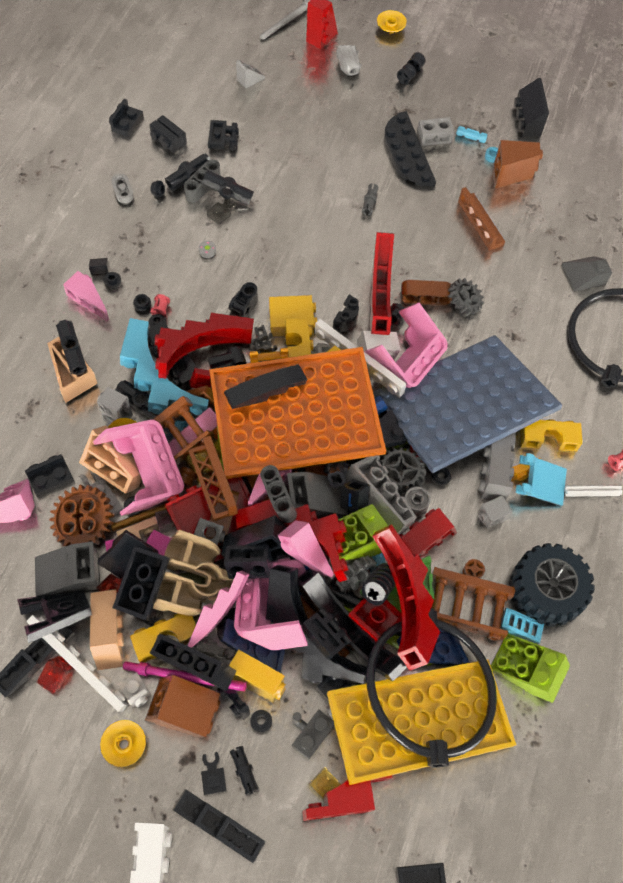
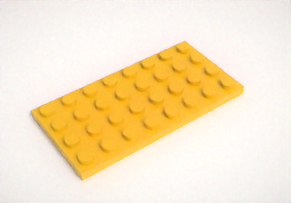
[327,659,516,785]

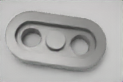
[111,174,134,203]

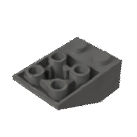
[284,472,348,518]
[35,542,99,597]

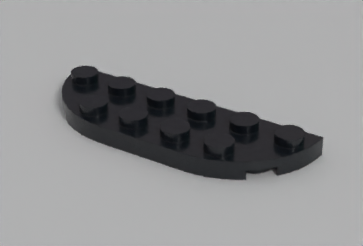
[384,111,436,187]

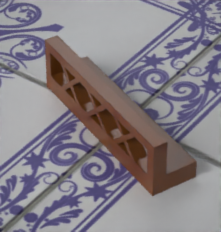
[458,187,505,251]
[189,436,238,521]

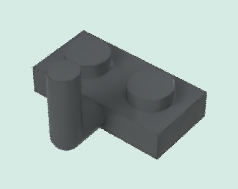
[292,709,335,760]

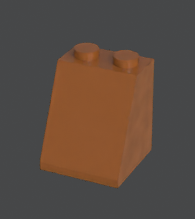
[494,140,543,188]
[144,675,220,738]

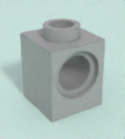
[478,496,512,528]

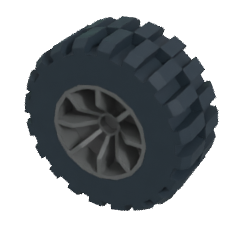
[510,543,595,627]

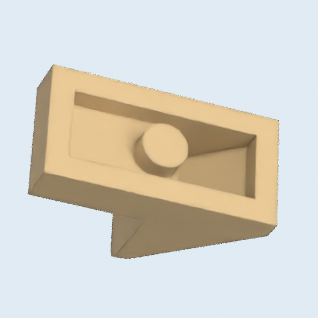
[116,517,160,540]

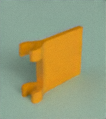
[248,348,289,363]

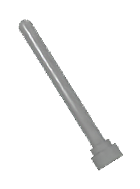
[260,0,310,40]

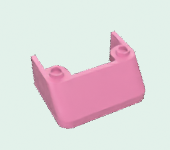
[364,303,448,388]
[93,420,184,516]
[234,558,307,650]

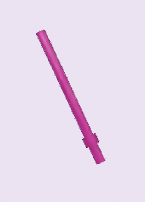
[123,661,247,691]

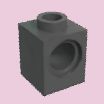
[193,518,226,545]

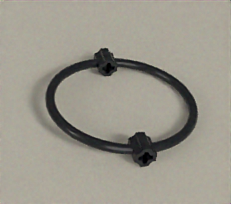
[568,288,623,388]
[366,609,497,768]

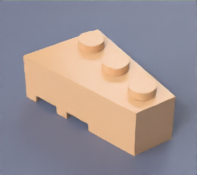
[47,337,98,403]
[79,425,142,494]
[90,590,124,670]

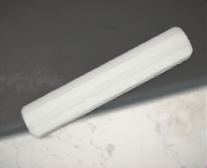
[564,485,622,497]

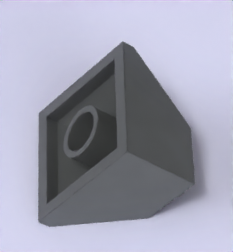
[562,256,613,292]

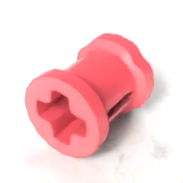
[150,294,170,317]
[608,449,623,471]

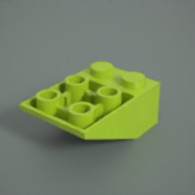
[339,504,388,560]
[491,634,570,703]

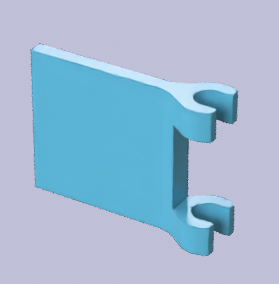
[516,453,567,506]

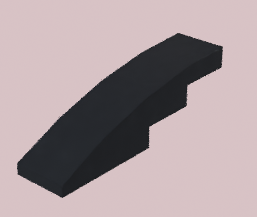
[224,364,308,409]
[0,626,76,698]
[172,789,266,863]

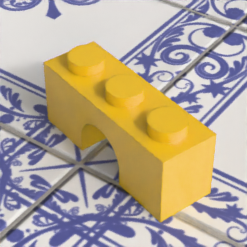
[285,319,313,358]
[520,419,583,452]
[130,613,196,662]

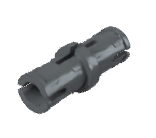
[362,183,379,216]

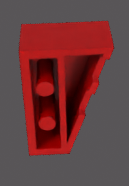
[306,0,338,49]
[399,508,457,559]

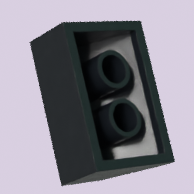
[514,78,549,137]
[112,546,170,621]

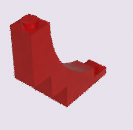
[302,775,393,821]

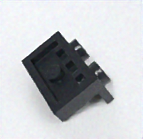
[109,99,143,137]
[25,454,74,497]

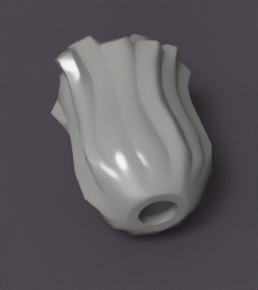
[336,45,362,76]

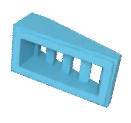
[501,608,544,644]

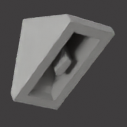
[236,60,265,88]

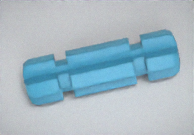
[456,126,488,143]

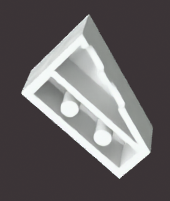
[130,823,172,883]

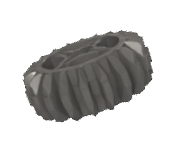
[379,446,427,496]

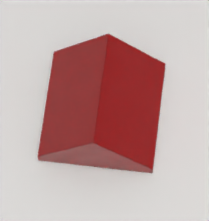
[348,598,402,641]

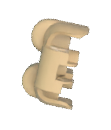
[153,530,234,616]

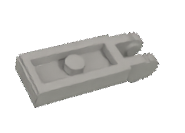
[79,470,123,519]

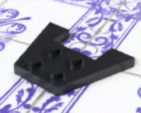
[17,590,92,644]

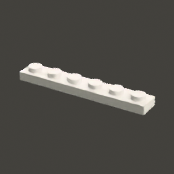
[315,319,406,398]
[26,615,128,712]

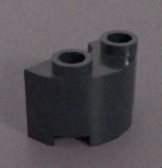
[333,294,359,334]

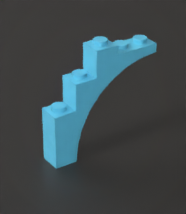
[120,318,209,415]

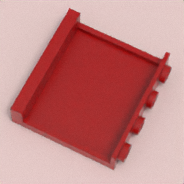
[165,477,251,563]

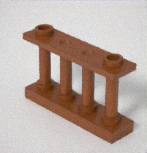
[153,396,215,465]
[431,567,515,641]

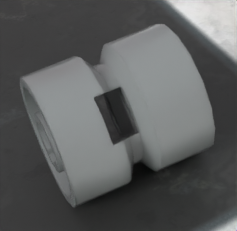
[404,487,431,521]

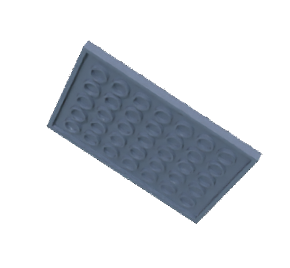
[373,335,562,473]

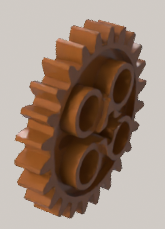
[49,485,115,546]

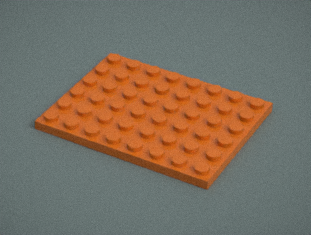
[209,347,386,479]

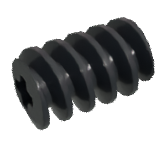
[362,563,396,605]

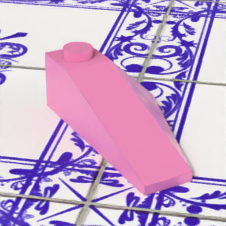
[0,479,35,523]

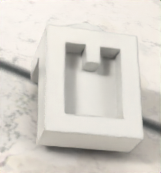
[118,672,151,708]

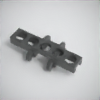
[251,325,278,361]

